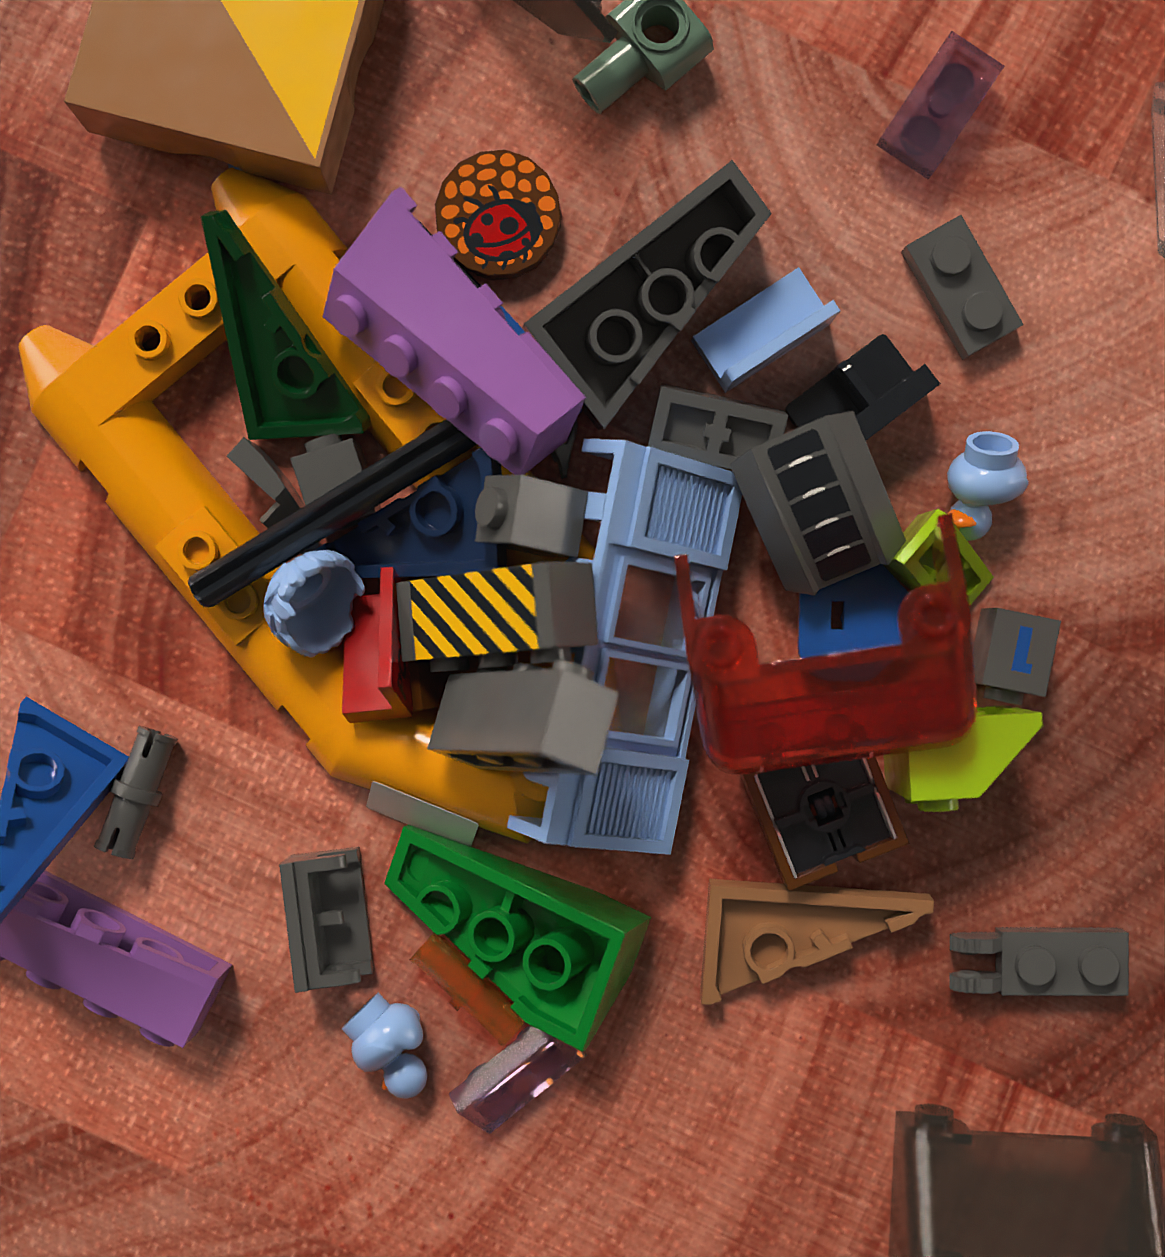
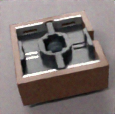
[737,720,910,891]

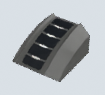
[730,411,906,595]

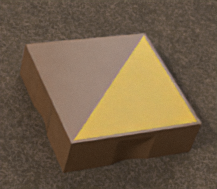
[64,0,385,195]

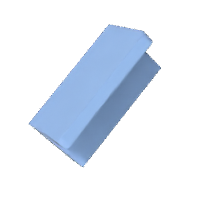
[691,267,841,393]

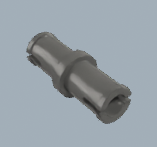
[94,726,178,859]

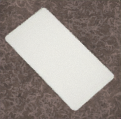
[366,781,479,846]

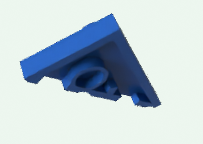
[0,697,129,924]

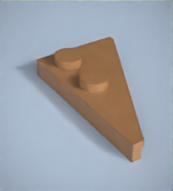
[700,879,934,1005]

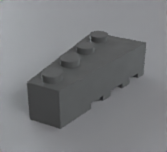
[522,160,772,430]

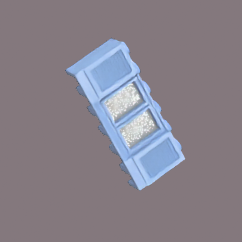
[507,438,742,855]

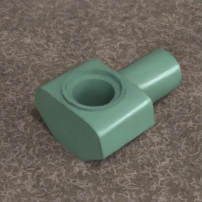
[572,0,714,114]

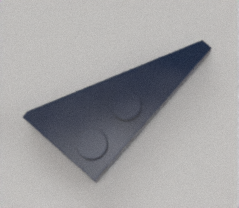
[313,447,507,578]

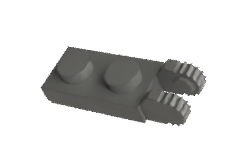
[949,927,1129,996]

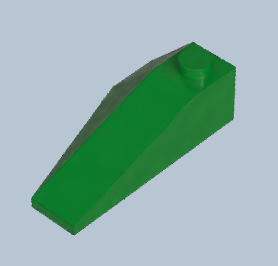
[384,825,651,1052]

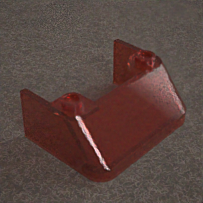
[674,513,977,775]

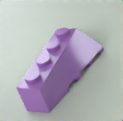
[322,187,586,475]
[0,871,232,1048]

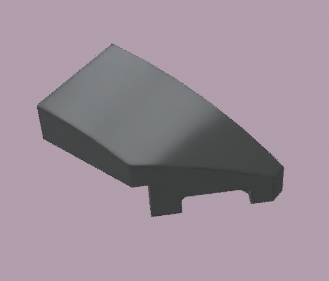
[227,437,321,555]

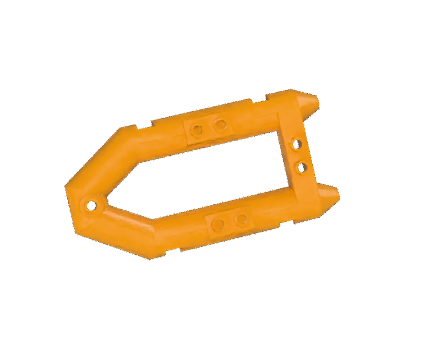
[18,167,621,844]

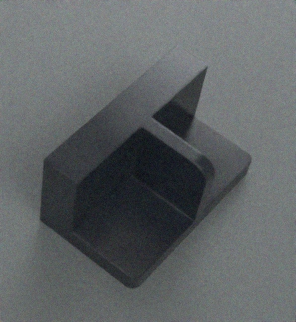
[785,334,940,441]

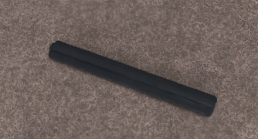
[188,419,477,607]

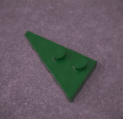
[200,210,371,440]

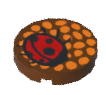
[435,150,561,280]

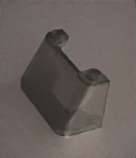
[888,1104,1165,1257]

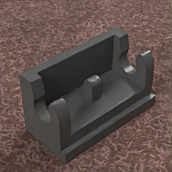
[648,383,789,469]
[279,847,374,993]

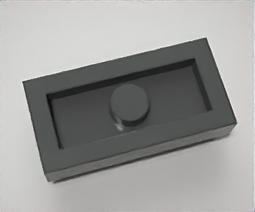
[901,215,1024,360]

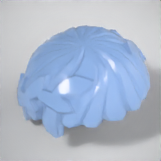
[264,550,365,657]

